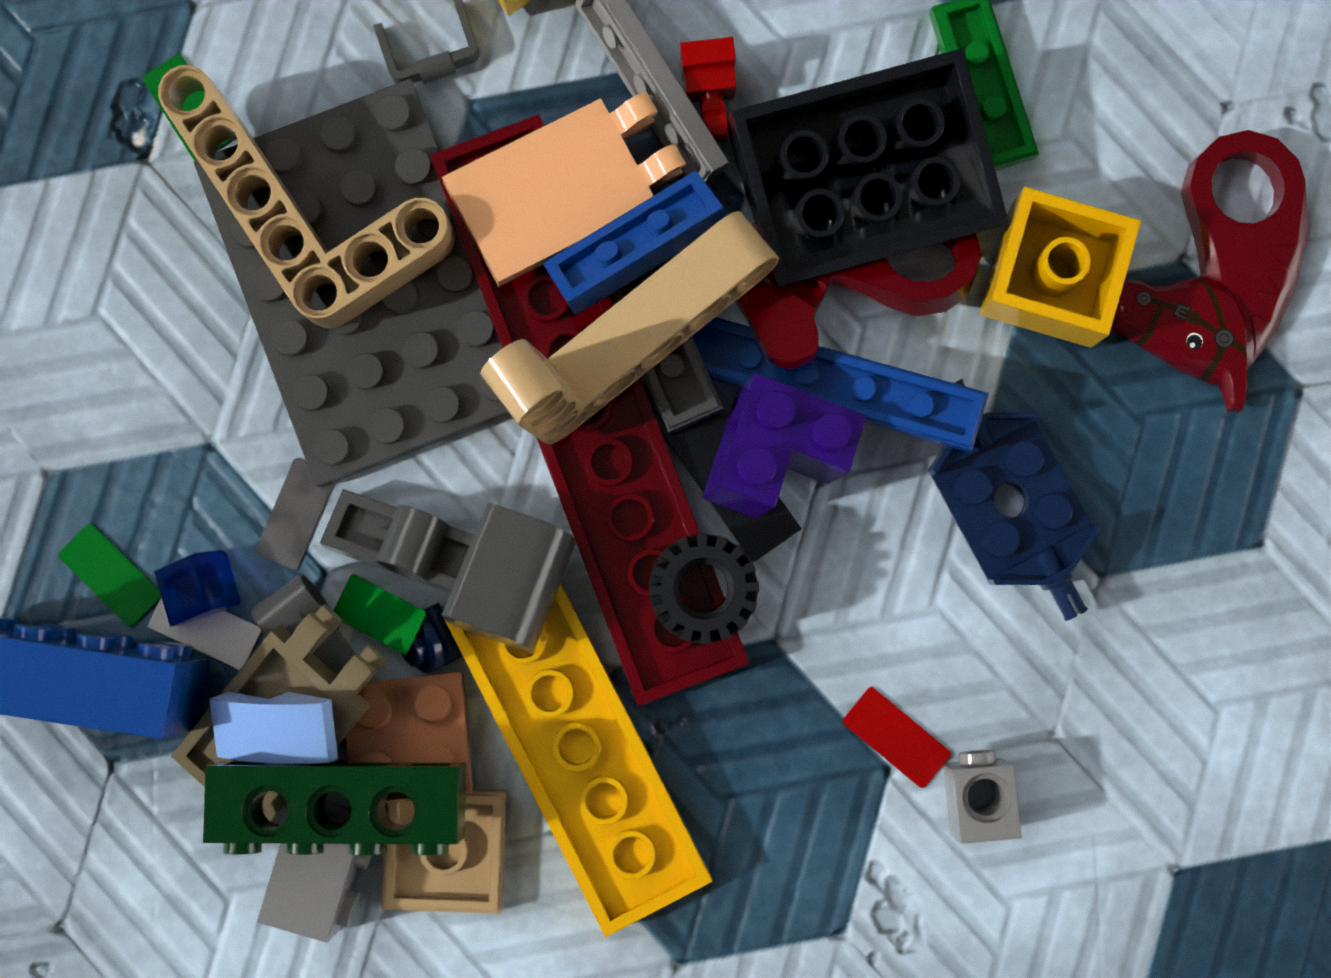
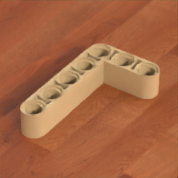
[158,65,455,328]
[480,211,779,444]

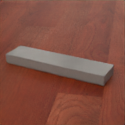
[575,0,729,188]

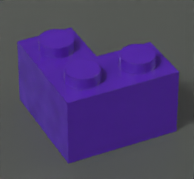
[702,373,867,519]

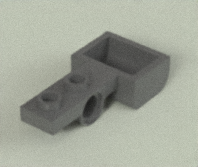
[320,489,576,654]

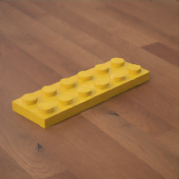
[444,583,713,938]

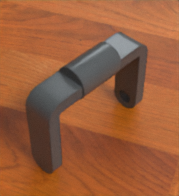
[373,0,480,84]

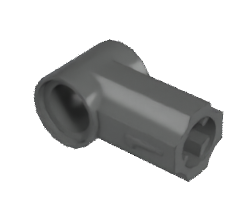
[251,573,355,675]

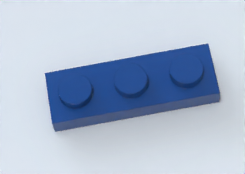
[543,170,727,315]

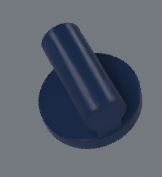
[401,603,463,673]

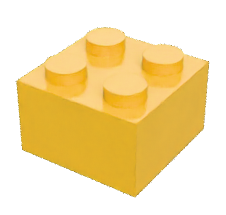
[978,187,1142,348]

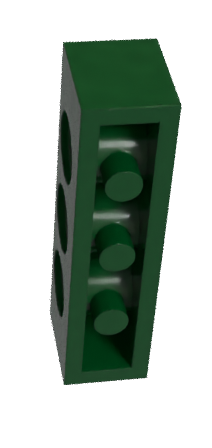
[203,761,466,855]

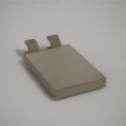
[171,604,388,822]

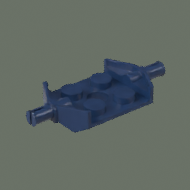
[928,379,1101,621]

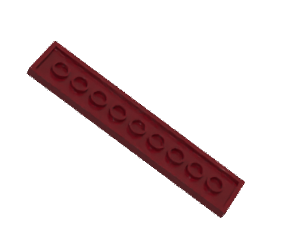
[430,114,750,706]

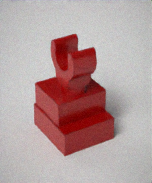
[679,37,736,143]

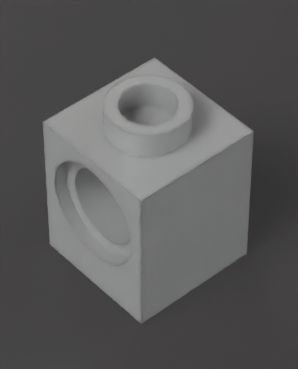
[943,750,1022,844]

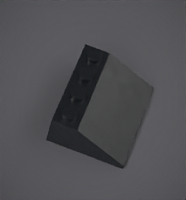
[727,48,1009,288]

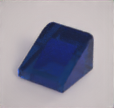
[154,550,240,627]

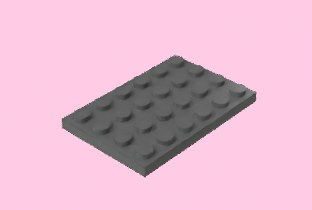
[193,78,510,487]

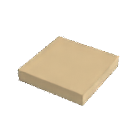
[381,789,508,914]

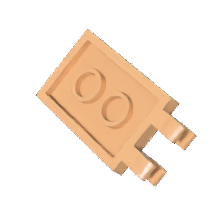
[442,91,686,287]

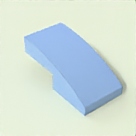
[209,692,338,764]

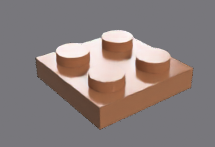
[346,672,473,805]

